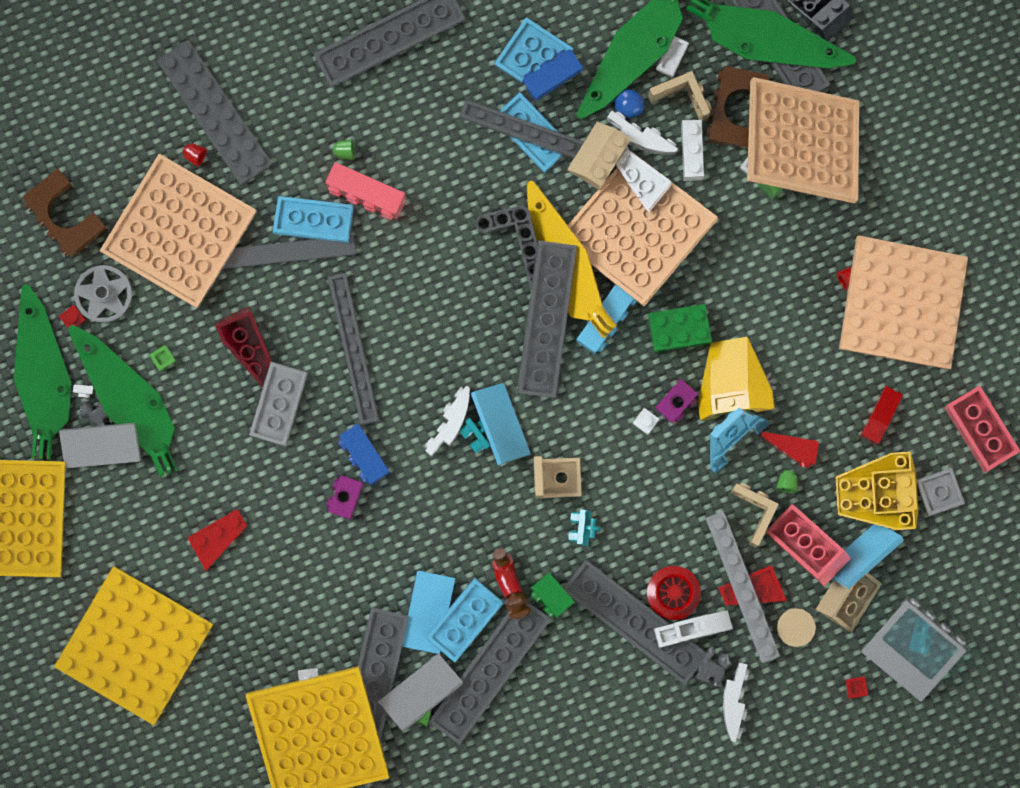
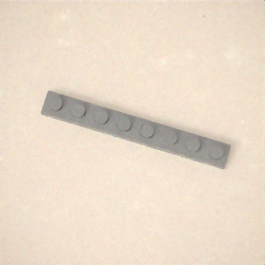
[705,511,780,663]

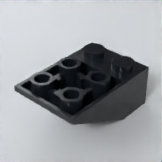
[786,0,855,41]

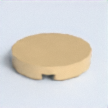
[777,608,816,647]

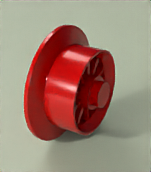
[647,566,701,620]

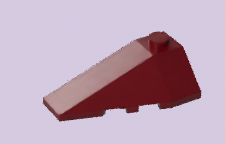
[215,306,272,387]

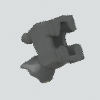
[79,392,114,426]
[696,647,732,687]

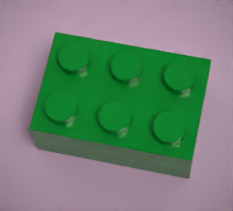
[647,304,712,353]
[531,573,574,619]

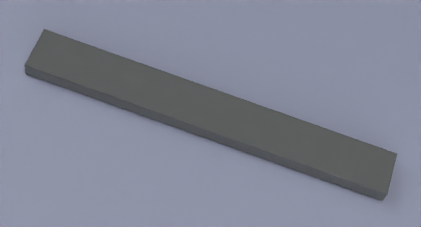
[459,99,584,159]
[222,235,356,269]
[328,273,379,425]

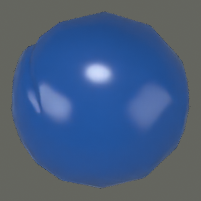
[615,90,645,119]

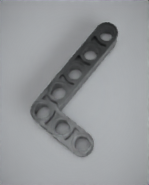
[475,206,537,291]

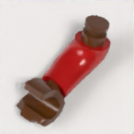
[492,548,531,619]

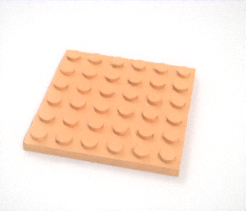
[747,77,859,203]
[568,151,718,306]
[100,154,257,309]
[839,236,968,370]

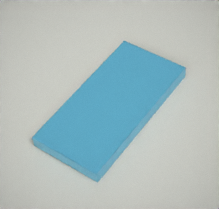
[500,92,563,173]
[273,196,354,243]
[471,383,531,465]
[832,524,904,589]
[402,571,455,654]
[425,578,504,662]

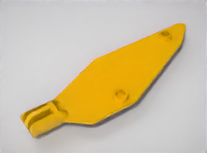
[527,181,617,338]

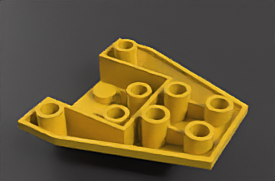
[698,337,775,421]
[836,452,918,530]

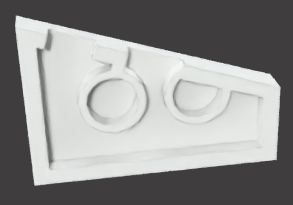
[616,150,672,213]

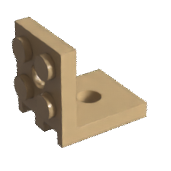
[648,71,712,122]
[534,456,581,499]
[730,482,778,548]

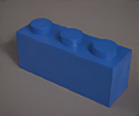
[522,49,583,102]
[338,424,390,485]

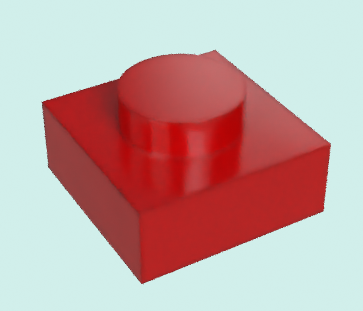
[59,305,86,328]
[845,676,868,699]

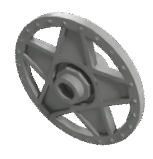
[74,265,132,323]

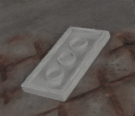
[249,362,308,446]
[59,423,141,468]
[378,654,463,732]

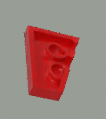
[187,509,247,571]
[718,565,787,606]

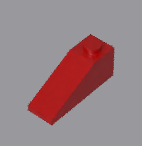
[859,386,903,445]
[760,432,819,468]

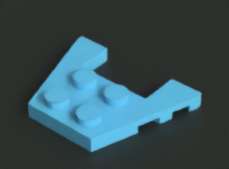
[710,407,770,474]

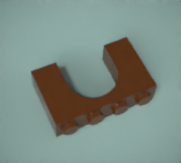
[706,66,769,151]
[22,169,108,258]

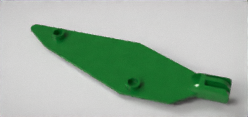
[577,0,683,119]
[686,0,856,68]
[14,284,72,460]
[68,325,178,477]

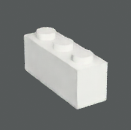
[681,120,704,181]

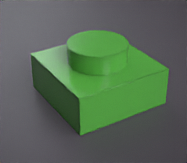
[149,345,176,371]

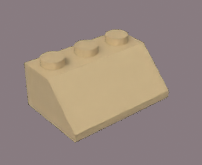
[567,122,631,190]
[816,573,882,633]

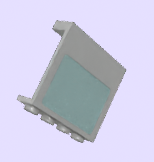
[861,596,968,702]

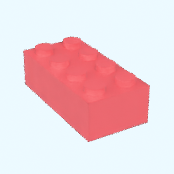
[325,162,406,220]
[944,386,1020,473]
[766,504,851,586]

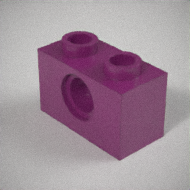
[655,379,698,424]
[326,475,363,520]

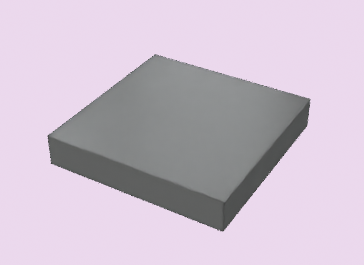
[916,468,965,517]

